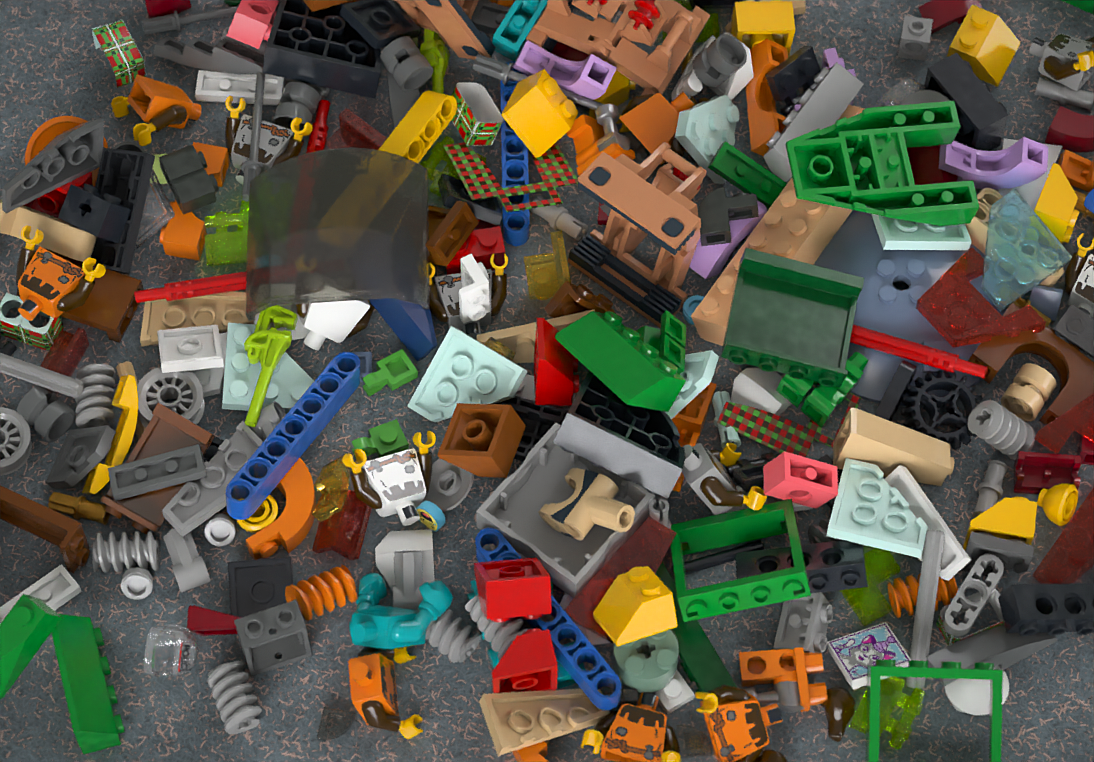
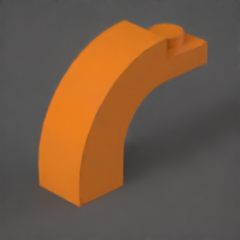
[246,458,316,560]

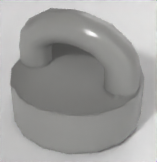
[204,514,236,546]
[121,567,153,600]

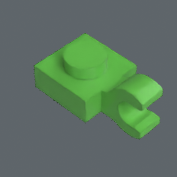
[362,349,418,396]
[352,419,409,458]

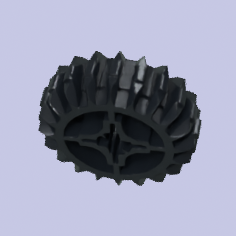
[901,370,983,451]

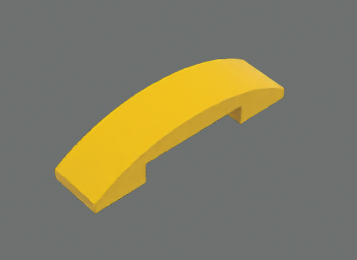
[82,374,138,495]

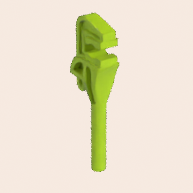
[420,28,451,94]
[244,304,298,427]

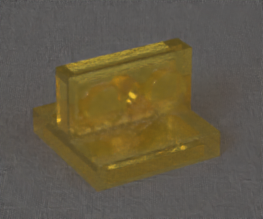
[523,231,571,300]

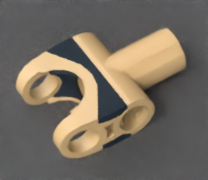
[539,468,635,540]

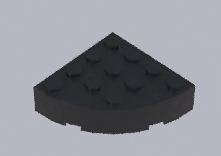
[262,0,382,99]
[553,370,685,499]

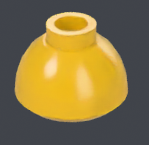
[1037,483,1078,526]
[236,494,278,533]

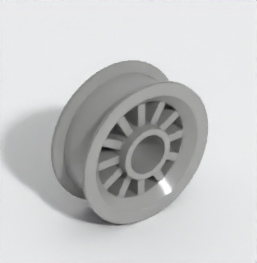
[137,367,205,428]
[0,407,32,476]

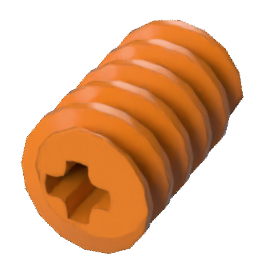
[285,565,357,621]
[888,573,958,618]

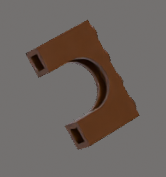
[968,303,1094,438]

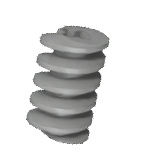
[75,363,115,429]
[968,400,1035,460]
[92,531,160,572]
[465,595,528,660]
[417,608,482,663]
[207,661,262,734]

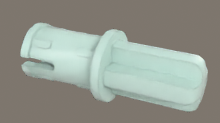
[712,391,741,449]

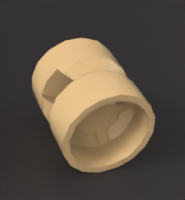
[1001,363,1057,421]

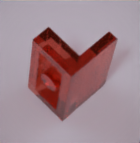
[326,108,387,170]
[40,328,89,394]
[312,489,372,560]

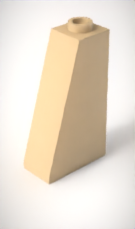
[833,408,954,486]

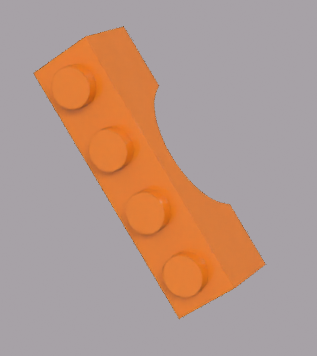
[745,38,788,156]
[159,142,230,261]

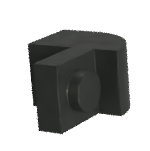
[698,187,759,246]

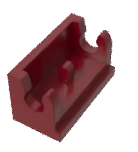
[1014,451,1081,495]

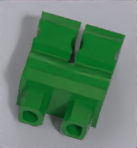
[636,310,687,375]
[776,352,868,428]

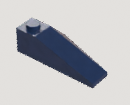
[346,226,438,361]

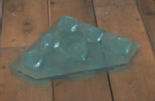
[981,189,1072,312]

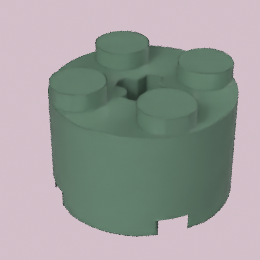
[613,629,679,693]

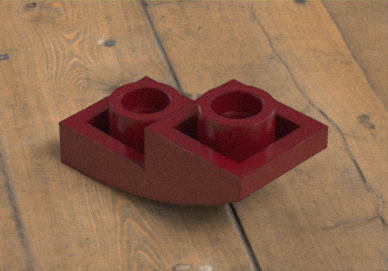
[917,0,983,34]

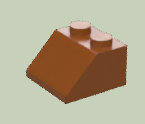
[437,403,526,478]

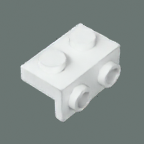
[459,254,490,324]

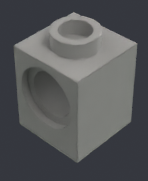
[897,15,933,61]

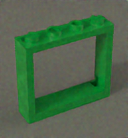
[669,499,811,622]
[865,659,1003,762]

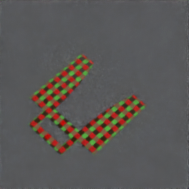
[443,142,578,212]
[717,384,861,457]

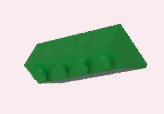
[554,311,686,412]
[51,614,125,755]

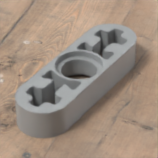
[943,554,1004,637]

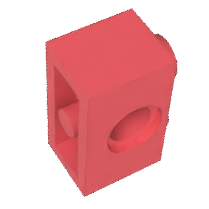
[227,0,279,49]
[763,451,838,509]

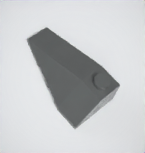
[2,118,104,213]

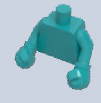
[349,573,453,649]

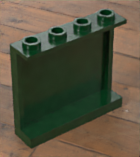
[721,248,864,387]

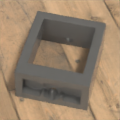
[234,600,312,677]

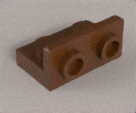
[544,281,616,318]

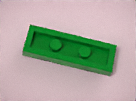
[708,141,787,209]

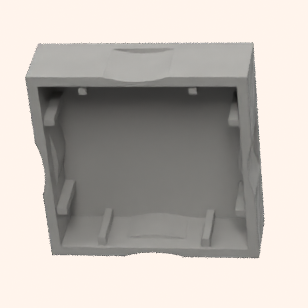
[476,423,655,600]

